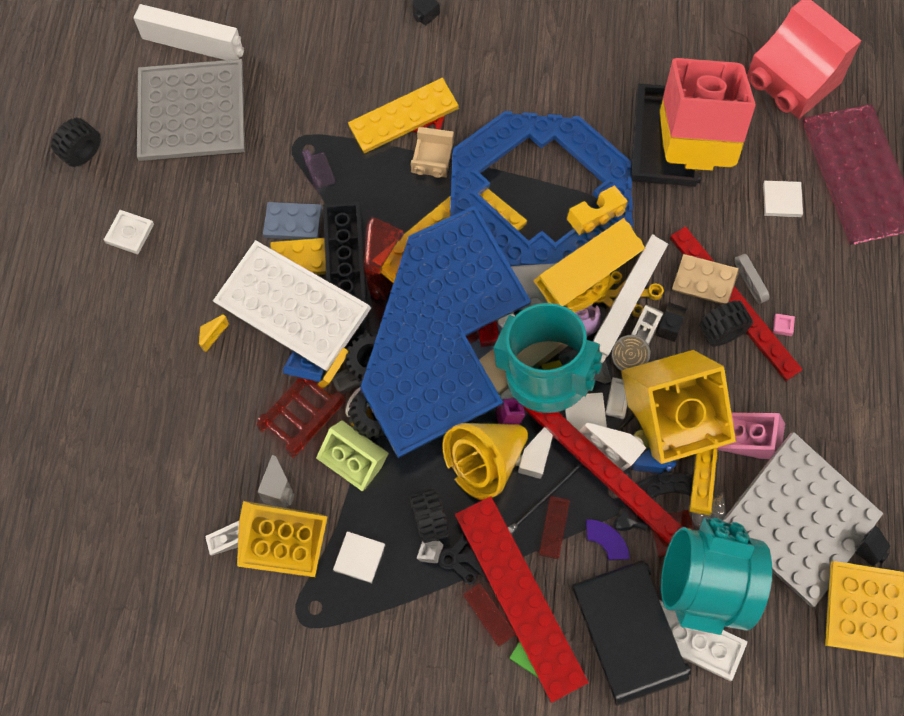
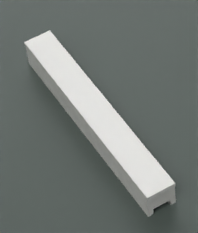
[593,234,668,363]

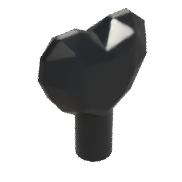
[614,506,648,531]

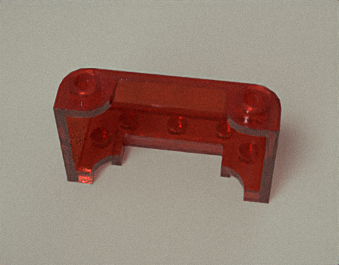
[364,217,404,301]

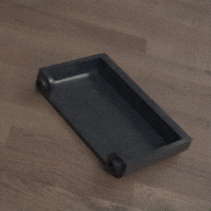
[631,83,701,187]
[571,560,691,706]

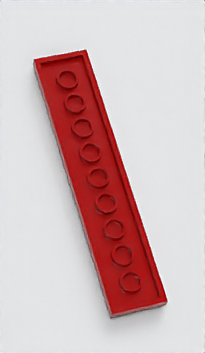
[455,496,589,703]

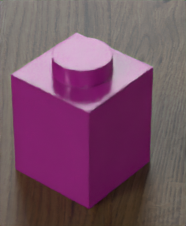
[495,398,525,425]

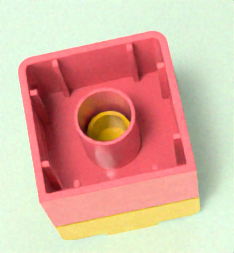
[660,58,756,171]

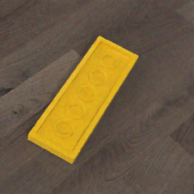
[348,78,459,154]

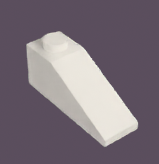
[631,305,664,345]
[516,427,553,479]
[205,521,239,555]

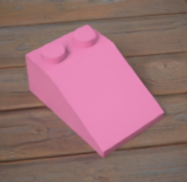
[718,413,785,459]

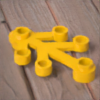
[596,271,664,317]

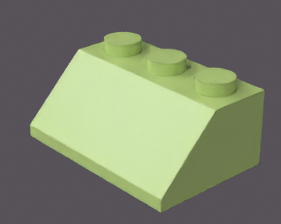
[316,421,389,491]

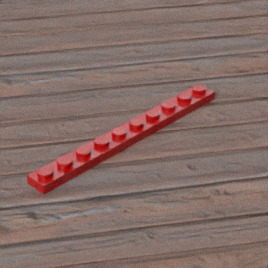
[670,226,803,382]
[523,406,682,544]

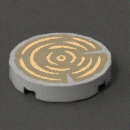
[612,335,651,370]

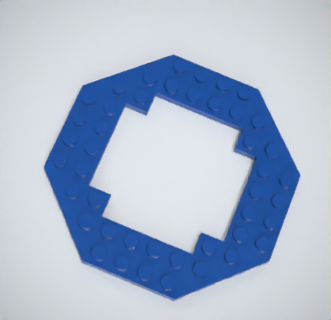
[450,111,633,266]

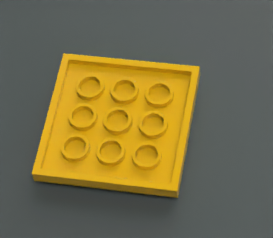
[825,561,904,658]

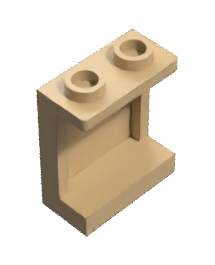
[411,127,454,178]

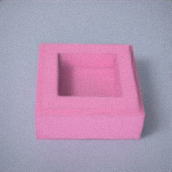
[773,314,795,336]

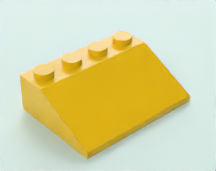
[237,501,327,577]

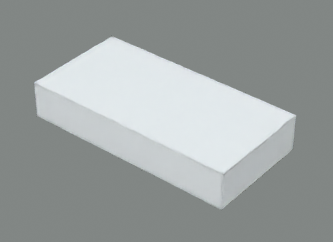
[605,377,627,419]

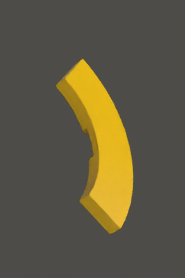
[565,273,611,313]

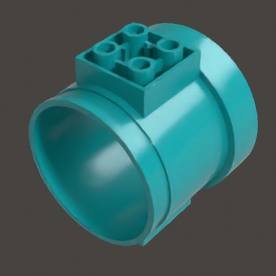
[494,303,602,413]
[661,517,772,635]

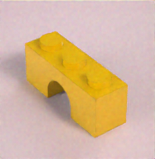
[567,185,628,235]

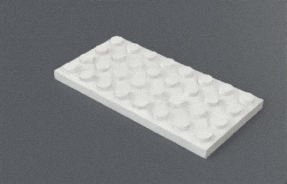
[213,240,371,371]

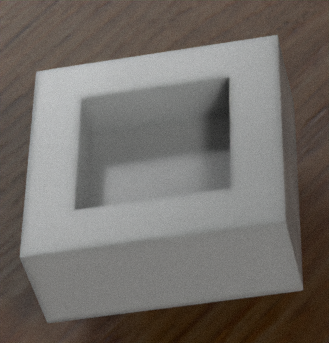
[417,541,443,563]

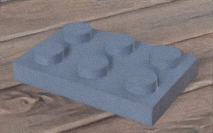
[263,202,322,240]

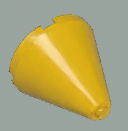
[443,423,528,500]

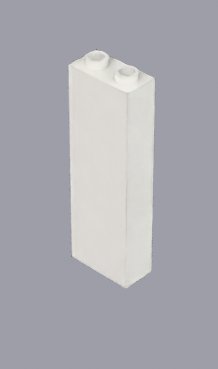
[134,4,244,60]

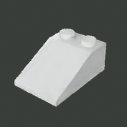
[579,422,646,471]

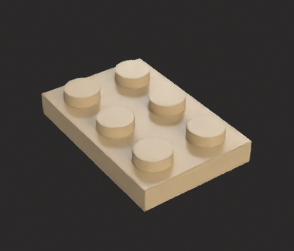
[672,254,739,304]

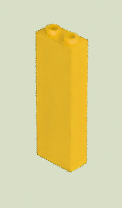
[533,218,646,306]

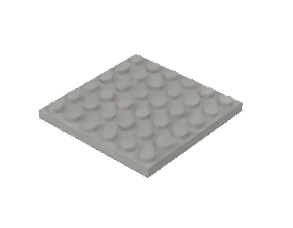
[137,59,245,161]
[722,432,883,607]

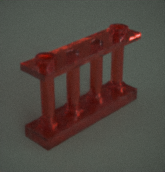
[256,377,345,459]

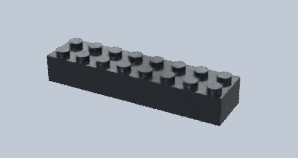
[323,202,369,348]

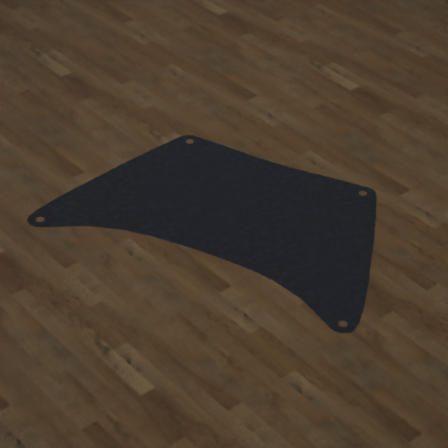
[292,134,632,629]

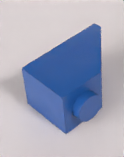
[630,449,677,474]

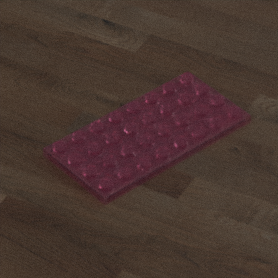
[803,104,904,245]

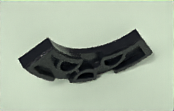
[637,472,693,499]

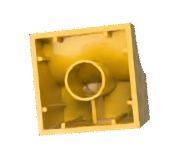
[621,350,736,464]

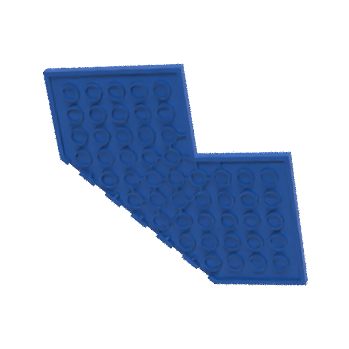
[360,205,531,458]

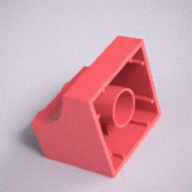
[747,0,861,119]

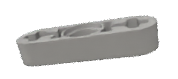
[735,254,769,304]

